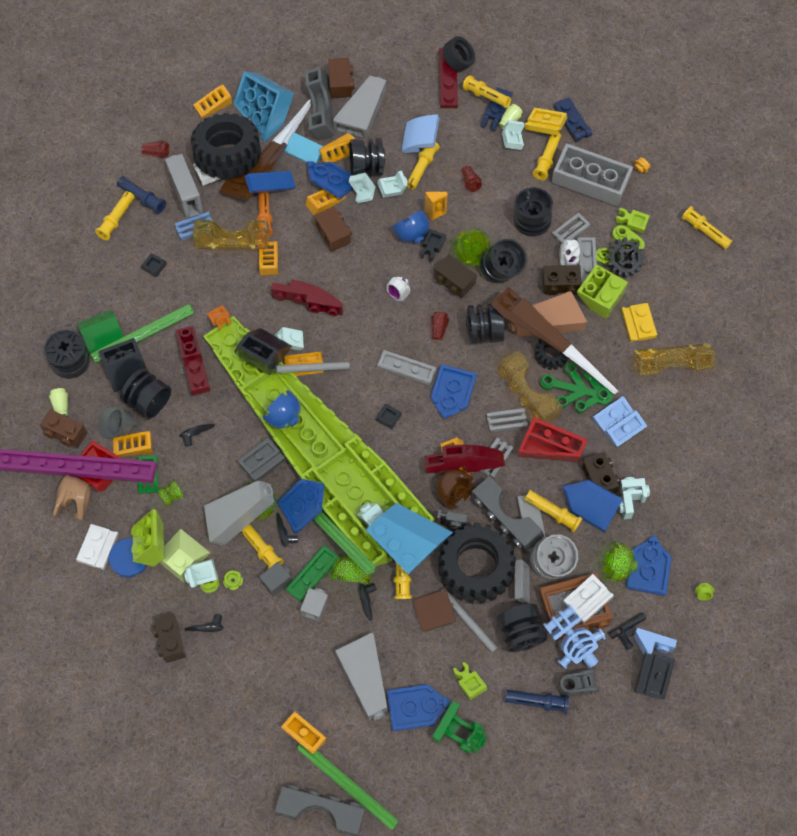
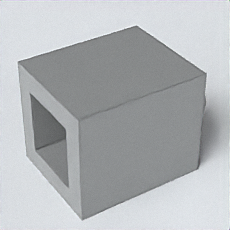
[300,588,329,622]

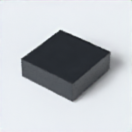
[141,253,167,277]
[375,404,402,430]

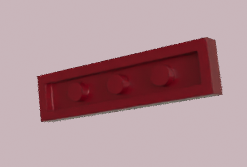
[439,48,458,109]

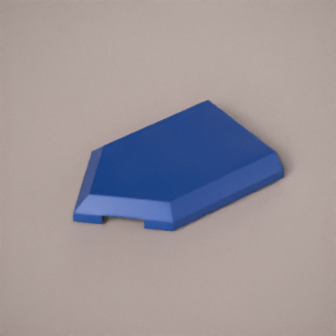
[307,161,354,199]
[431,364,477,419]
[277,479,325,534]
[562,480,623,533]
[626,535,672,596]
[387,684,451,731]

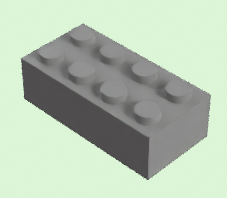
[552,143,633,207]

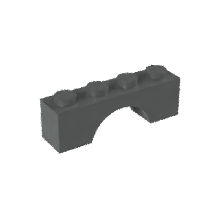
[305,67,334,140]
[472,476,544,552]
[275,785,365,836]

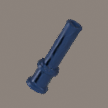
[117,176,166,214]
[505,689,569,714]

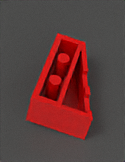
[518,417,588,462]

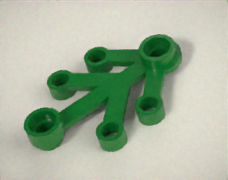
[540,363,613,414]

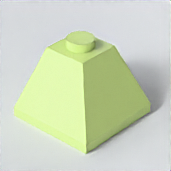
[159,529,210,582]

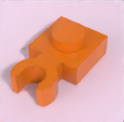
[207,305,231,330]

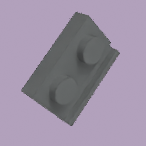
[238,438,286,482]
[437,510,467,530]

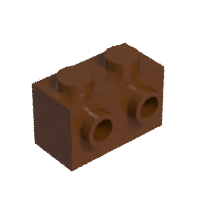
[328,58,355,98]
[314,206,352,252]
[40,409,87,449]

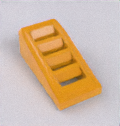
[193,85,232,119]
[319,133,355,163]
[305,189,346,215]
[259,241,278,276]
[113,431,153,457]

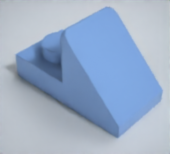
[633,628,677,655]

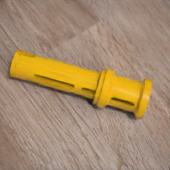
[463,75,511,108]
[532,133,562,180]
[407,142,440,190]
[95,191,135,241]
[681,206,733,250]
[524,490,582,533]
[241,524,284,569]
[393,562,412,599]

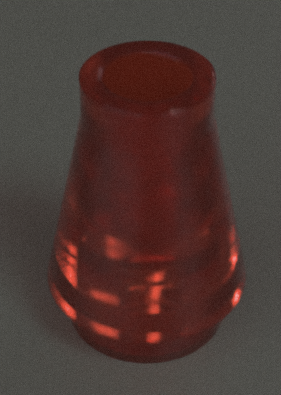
[142,140,169,158]
[461,166,482,192]
[431,312,449,341]

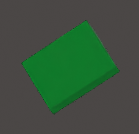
[77,310,124,355]

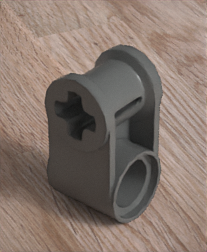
[557,670,599,697]

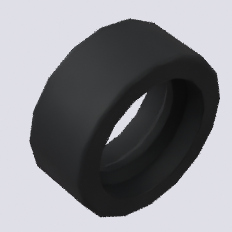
[443,36,475,72]

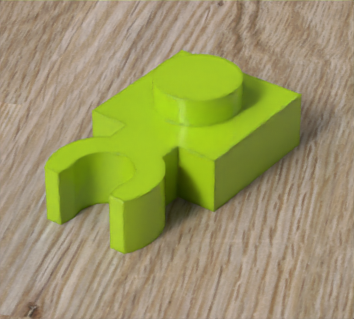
[615,208,650,233]
[453,662,487,700]

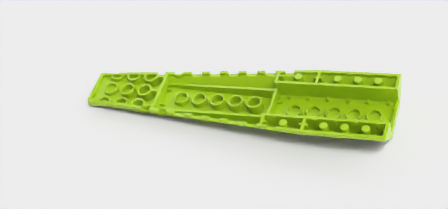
[203,316,435,566]

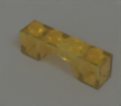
[193,220,270,249]
[634,343,715,375]
[498,350,562,423]

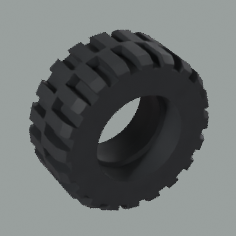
[191,113,261,179]
[438,523,516,604]

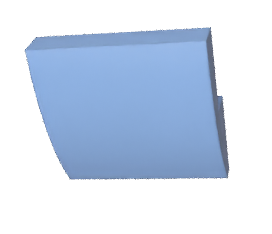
[401,114,439,153]
[591,396,647,447]

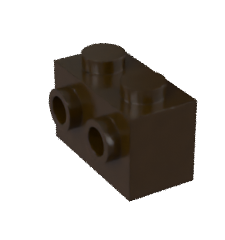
[434,254,477,298]
[542,265,582,295]
[581,452,620,494]
[152,613,186,663]

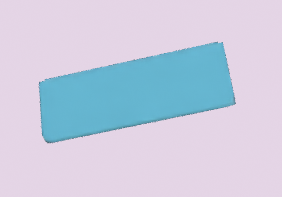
[285,133,323,164]

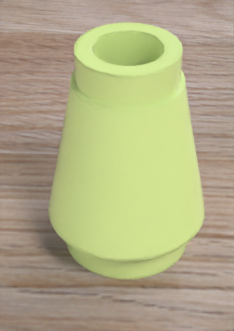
[498,104,523,129]
[49,388,68,416]

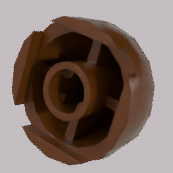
[436,469,474,509]

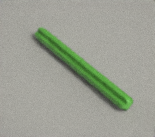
[91,305,194,363]
[314,511,376,575]
[297,744,398,830]

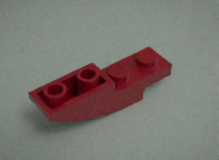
[271,279,343,316]
[175,325,211,396]
[425,444,505,474]

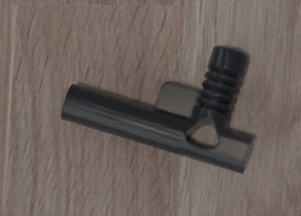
[608,613,646,650]

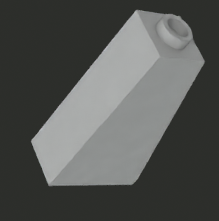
[333,76,386,139]
[165,154,203,219]
[204,480,274,545]
[335,633,387,721]

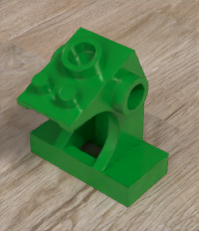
[432,701,487,754]

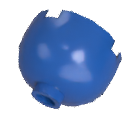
[392,211,429,244]
[263,390,301,429]

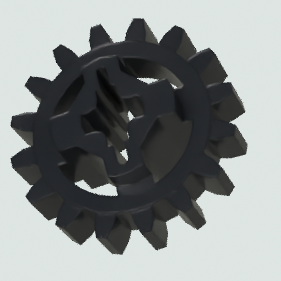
[605,237,646,278]

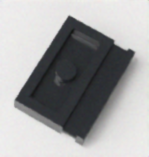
[634,652,675,700]

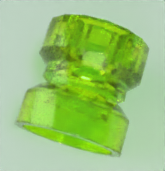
[157,481,184,507]

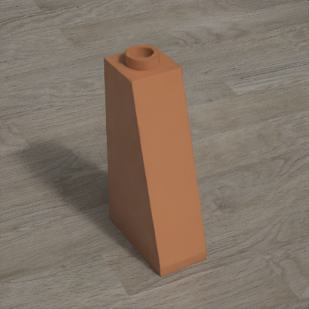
[508,291,587,337]

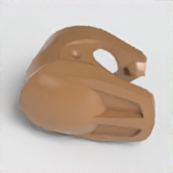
[52,475,91,520]

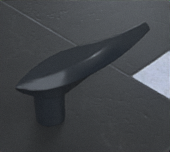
[179,424,215,447]
[276,512,298,547]
[359,583,376,621]
[185,614,224,632]

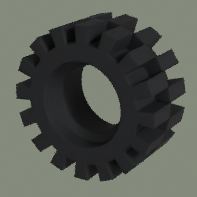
[534,338,568,370]

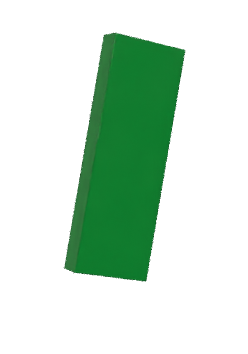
[286,545,340,603]

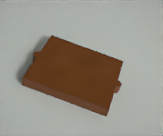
[413,589,456,632]

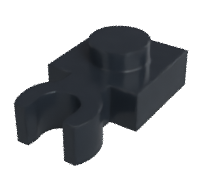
[421,229,446,262]

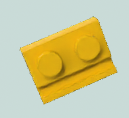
[525,107,567,136]
[621,303,657,343]

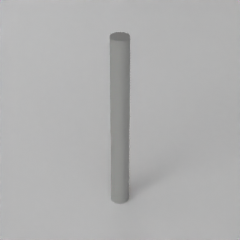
[275,362,350,373]
[441,588,498,653]

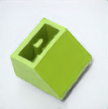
[577,264,628,319]
[131,509,164,567]

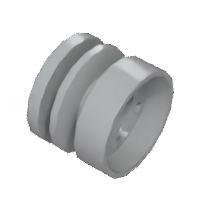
[529,535,578,579]

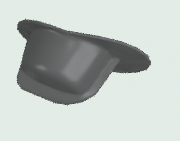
[98,407,137,438]

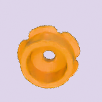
[634,157,650,174]

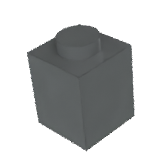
[259,562,292,597]

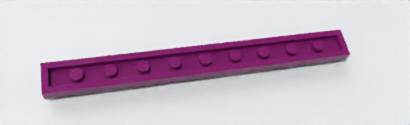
[0,449,158,483]

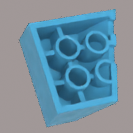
[233,71,294,142]
[366,503,453,575]

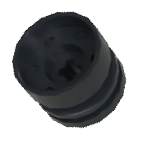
[349,138,385,176]
[514,187,553,236]
[479,239,527,283]
[466,303,504,345]
[44,330,90,379]
[120,368,172,420]
[497,604,548,652]

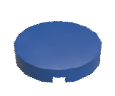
[109,538,148,578]

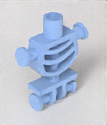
[543,604,606,669]

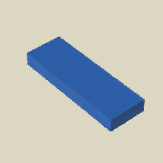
[245,171,296,193]

